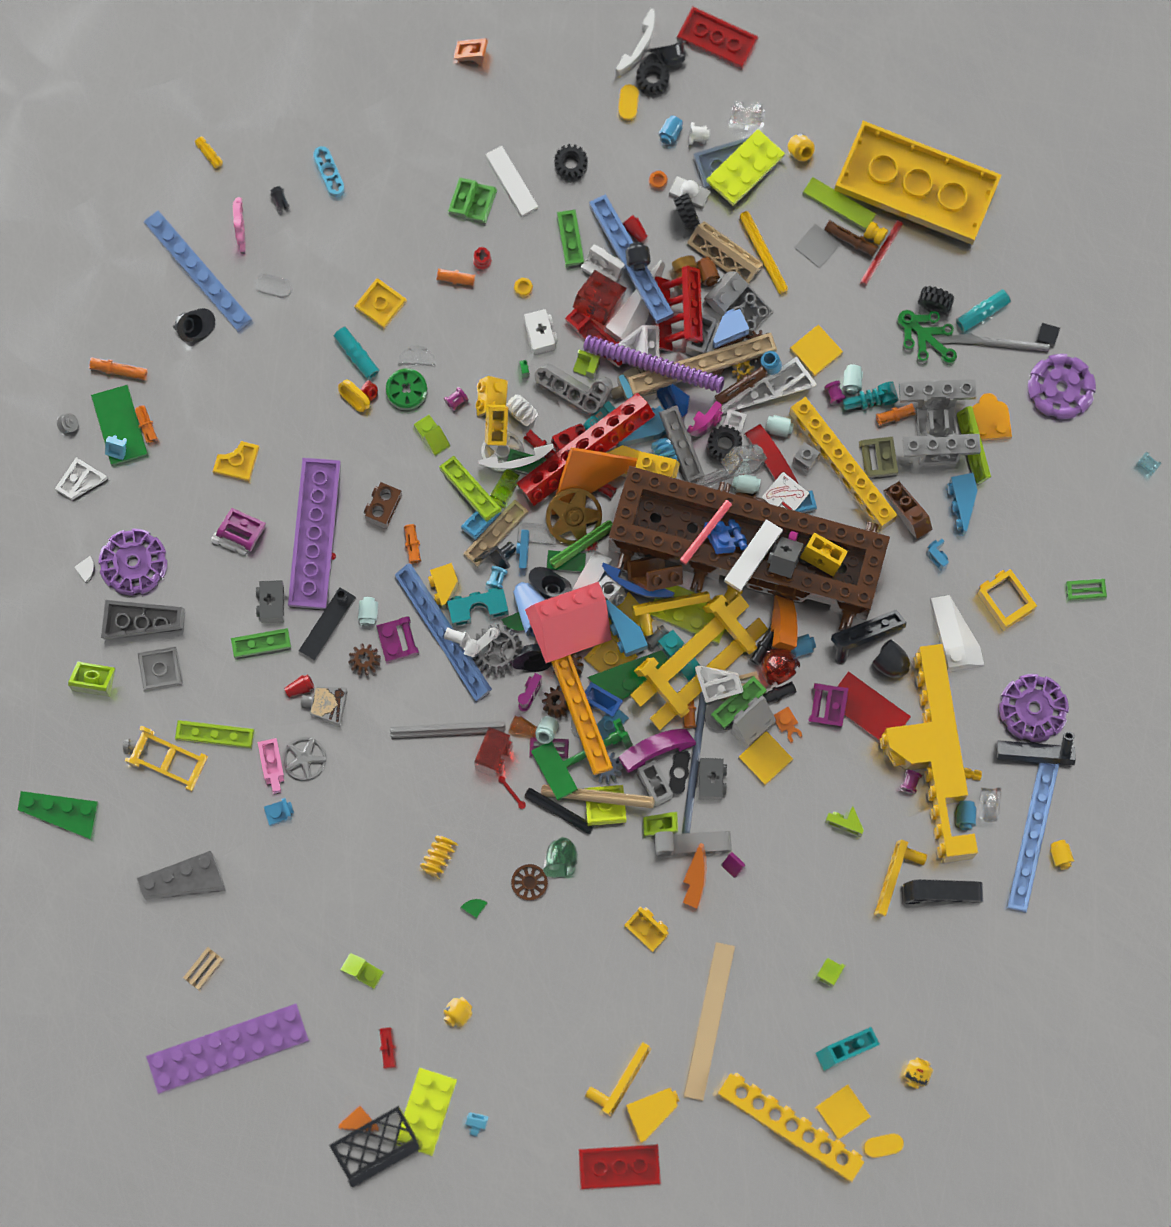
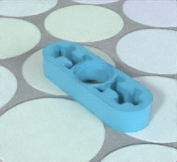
[313,146,345,197]

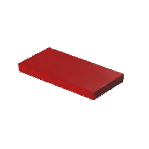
[676,6,758,70]
[826,671,911,742]
[579,1144,661,1190]

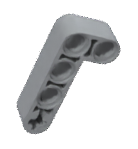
[535,364,613,413]
[655,831,732,857]

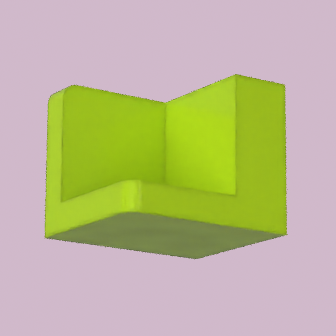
[573,350,600,379]
[816,958,845,988]

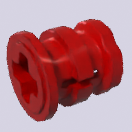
[473,247,492,270]

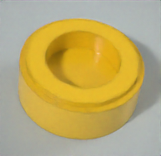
[514,278,533,298]

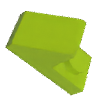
[414,414,450,456]
[825,806,864,837]
[643,812,678,837]
[340,953,384,989]

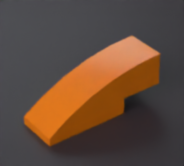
[771,595,798,652]
[683,843,707,909]

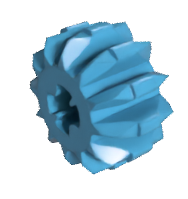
[651,438,678,461]

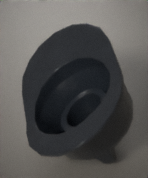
[644,40,687,66]
[173,308,216,342]
[529,567,572,600]
[512,644,552,672]

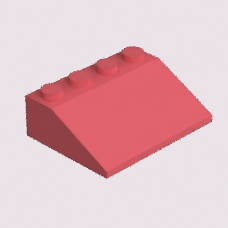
[525,582,612,663]

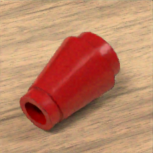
[622,215,648,242]
[284,674,315,698]

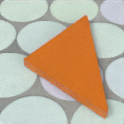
[551,447,638,515]

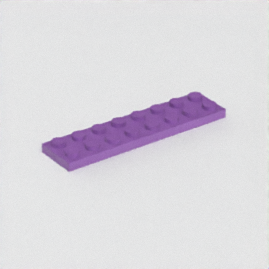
[288,458,341,609]
[146,1004,309,1094]

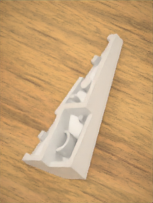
[605,260,665,342]
[721,357,817,414]

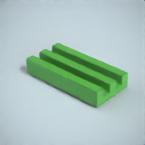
[1066,579,1107,601]

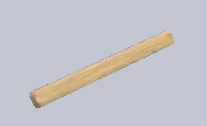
[541,784,655,808]

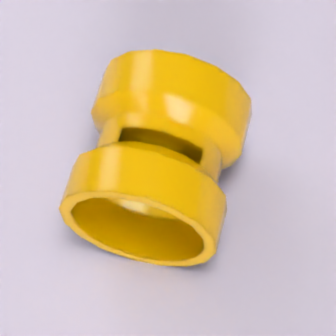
[863,221,888,246]

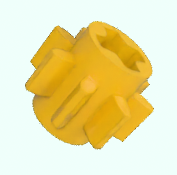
[732,360,755,383]

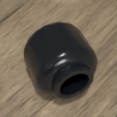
[625,242,651,271]

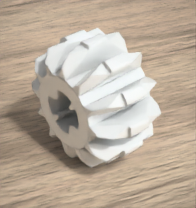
[506,394,538,426]

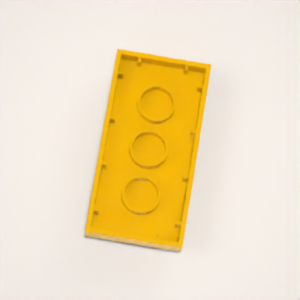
[834,121,1002,245]

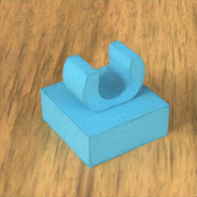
[105,435,126,460]
[466,1112,489,1136]

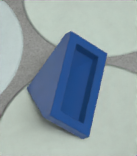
[656,384,690,418]
[585,682,623,718]

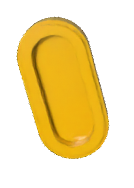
[618,84,639,121]
[338,380,370,412]
[864,1133,904,1158]

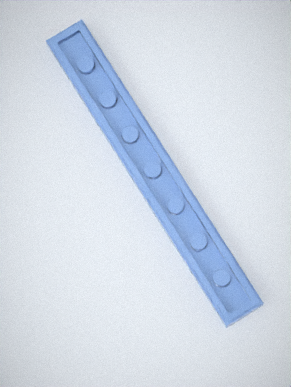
[1007,763,1059,913]

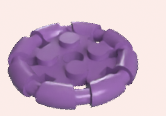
[1028,354,1096,419]
[98,529,168,596]
[999,674,1069,742]

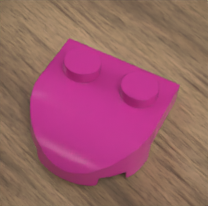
[687,401,723,437]

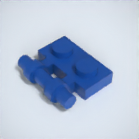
[704,519,747,554]

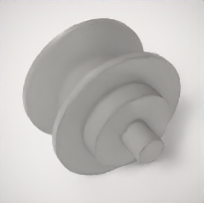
[57,413,78,433]

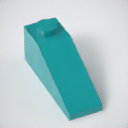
[658,630,701,682]
[815,1027,880,1071]

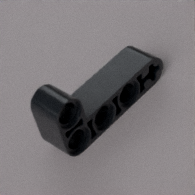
[903,879,983,904]

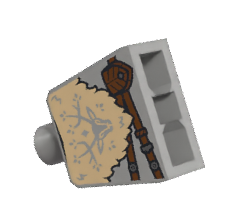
[301,687,348,727]

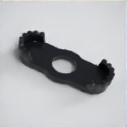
[669,749,691,795]

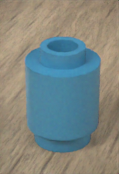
[659,116,683,144]
[761,351,782,375]
[789,634,816,657]
[956,801,976,830]

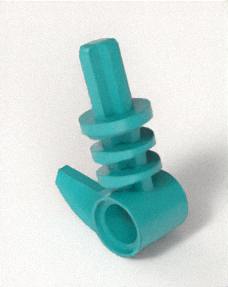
[842,381,899,410]

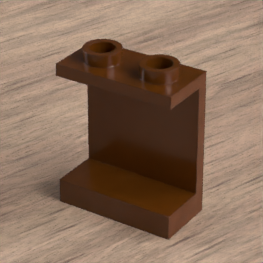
[627,556,683,591]

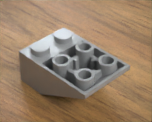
[704,272,773,336]
[731,695,776,749]

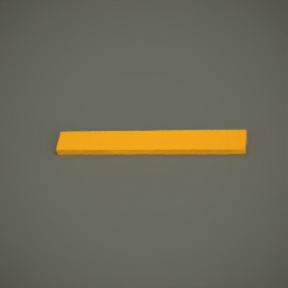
[551,655,613,775]

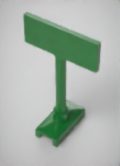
[531,718,633,800]

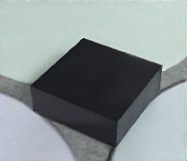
[1036,323,1060,347]

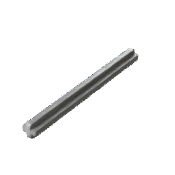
[390,721,506,738]

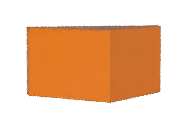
[339,1106,380,1132]

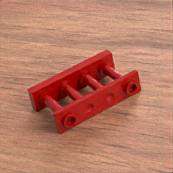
[654,265,703,352]

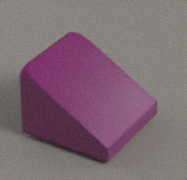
[721,852,745,878]

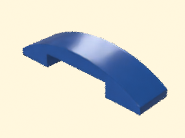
[602,562,675,599]

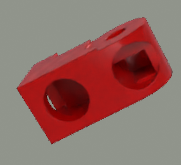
[551,423,586,453]

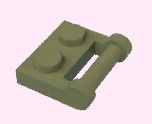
[859,436,898,479]

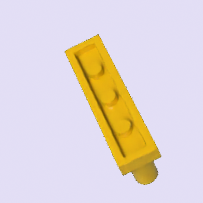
[632,591,711,636]
[874,839,927,917]
[585,1042,652,1117]

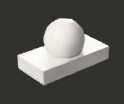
[669,176,711,209]

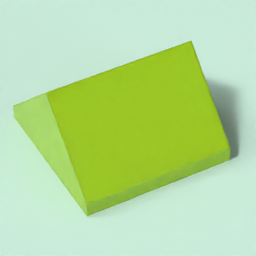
[68,662,115,697]

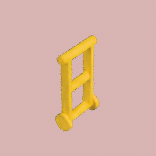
[125,726,208,792]

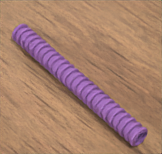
[583,335,725,393]

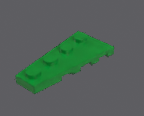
[587,650,668,700]
[17,791,98,841]

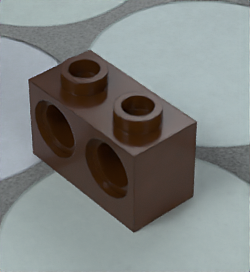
[364,482,402,529]

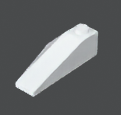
[931,595,984,672]

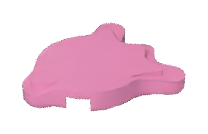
[233,198,246,252]

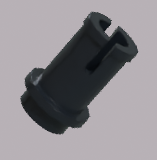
[270,186,290,211]

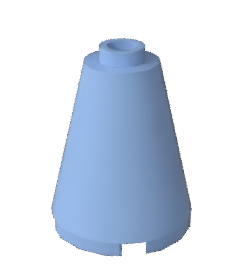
[513,582,545,637]

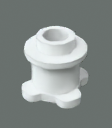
[689,122,710,145]

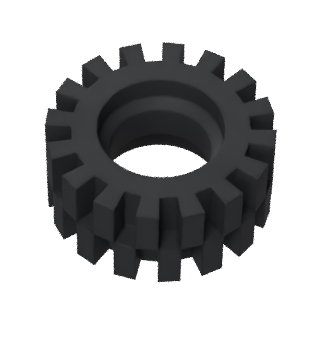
[636,59,670,95]
[554,144,588,181]
[673,193,700,230]
[918,286,955,314]
[707,425,742,462]

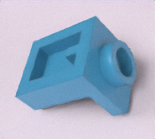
[926,539,949,571]
[264,798,294,826]

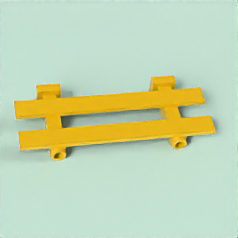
[630,594,768,730]

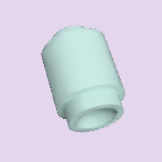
[843,365,863,394]
[766,415,794,437]
[732,473,761,495]
[358,597,378,626]
[535,716,559,744]

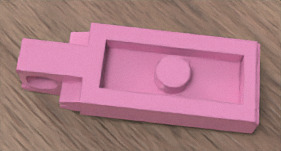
[258,738,284,794]

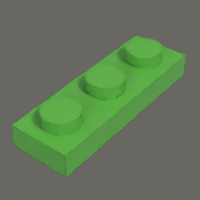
[557,209,584,267]
[231,628,291,658]
[711,676,767,729]

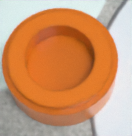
[649,171,668,190]

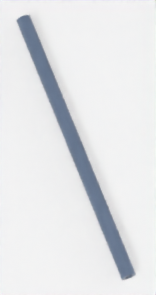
[682,692,707,833]

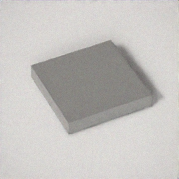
[138,647,182,692]

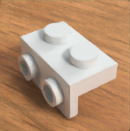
[581,244,625,288]

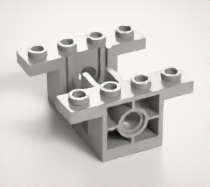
[899,379,981,465]

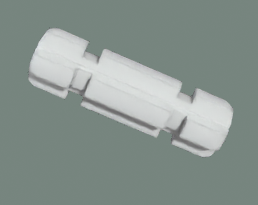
[211,533,247,555]

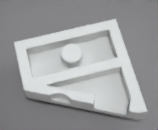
[55,458,107,500]
[695,666,743,703]

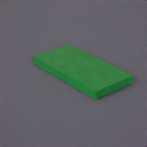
[91,384,148,466]

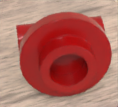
[360,380,378,401]

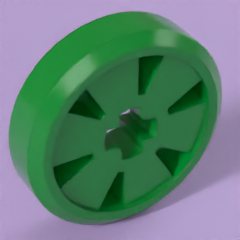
[386,368,427,410]

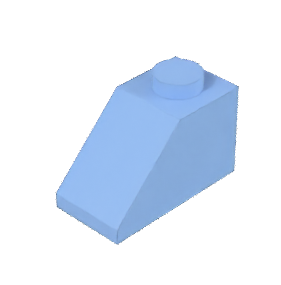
[713,309,749,349]

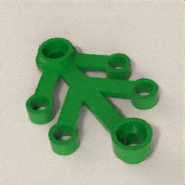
[898,310,957,365]

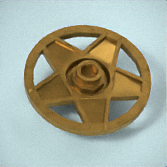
[546,488,602,545]

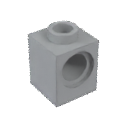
[792,442,820,473]
[599,575,627,607]

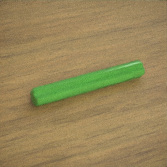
[549,520,613,569]

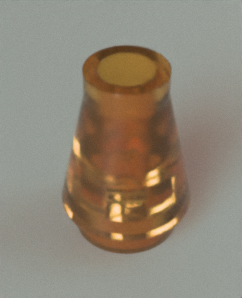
[509,715,537,738]

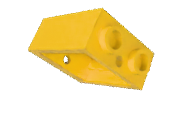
[977,569,1037,631]

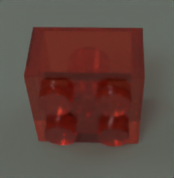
[573,270,627,326]
[474,727,513,778]

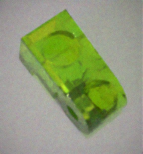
[490,469,521,509]

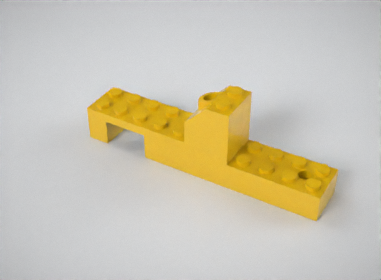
[880,644,978,863]

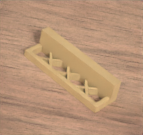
[687,221,764,284]

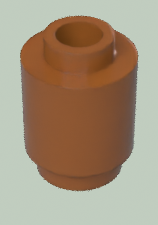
[696,257,720,286]

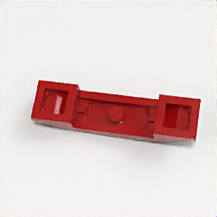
[565,306,623,367]
[744,424,799,484]

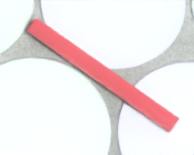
[680,500,732,565]

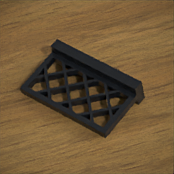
[329,1105,423,1188]

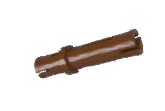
[824,220,878,257]
[715,366,768,405]

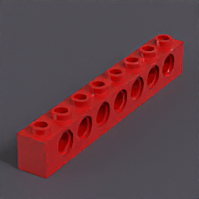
[517,392,655,506]

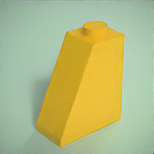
[626,1088,680,1144]

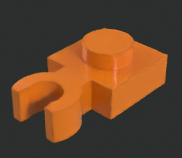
[774,707,802,743]

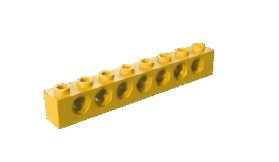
[789,396,897,532]
[717,1073,865,1183]

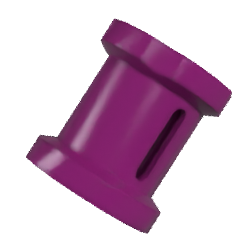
[824,381,846,405]
[443,387,469,412]
[900,769,922,794]

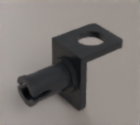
[473,542,516,569]

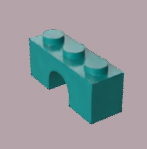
[447,588,509,627]

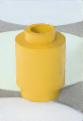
[1050,839,1074,870]

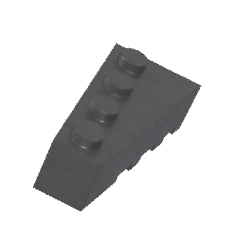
[101,600,185,640]
[137,850,226,900]

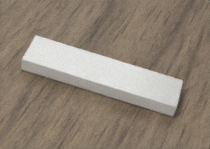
[486,145,538,217]
[724,519,782,592]

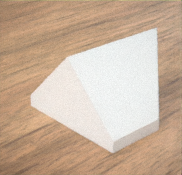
[618,325,660,359]

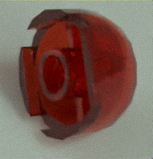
[761,648,800,685]

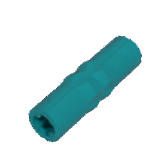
[956,289,1011,332]
[333,326,380,380]

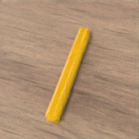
[740,211,788,294]

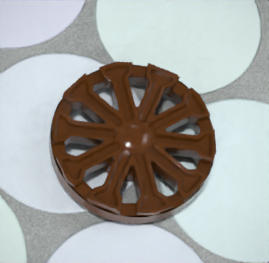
[511,864,548,901]

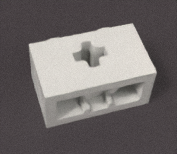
[524,309,558,355]

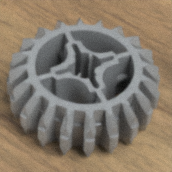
[472,624,522,676]

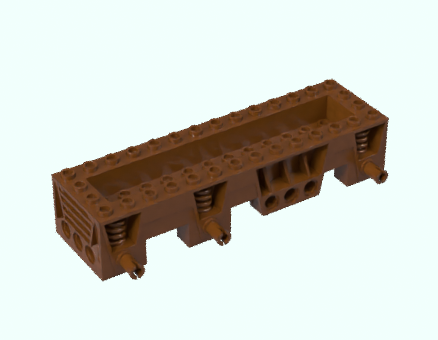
[608,466,890,631]

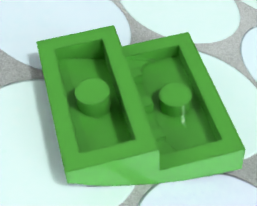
[448,178,497,223]

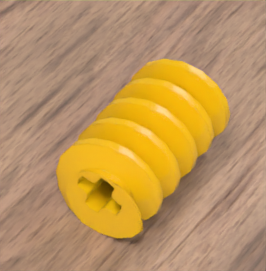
[420,836,459,880]

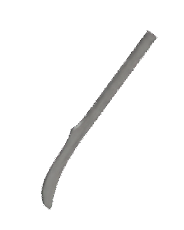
[917,333,1050,352]

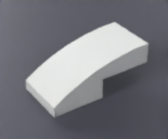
[718,409,746,450]

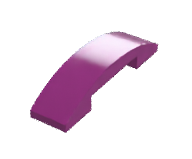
[619,729,696,773]

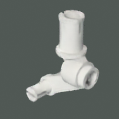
[444,627,500,657]

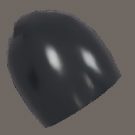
[872,639,910,678]

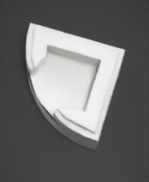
[75,556,94,583]

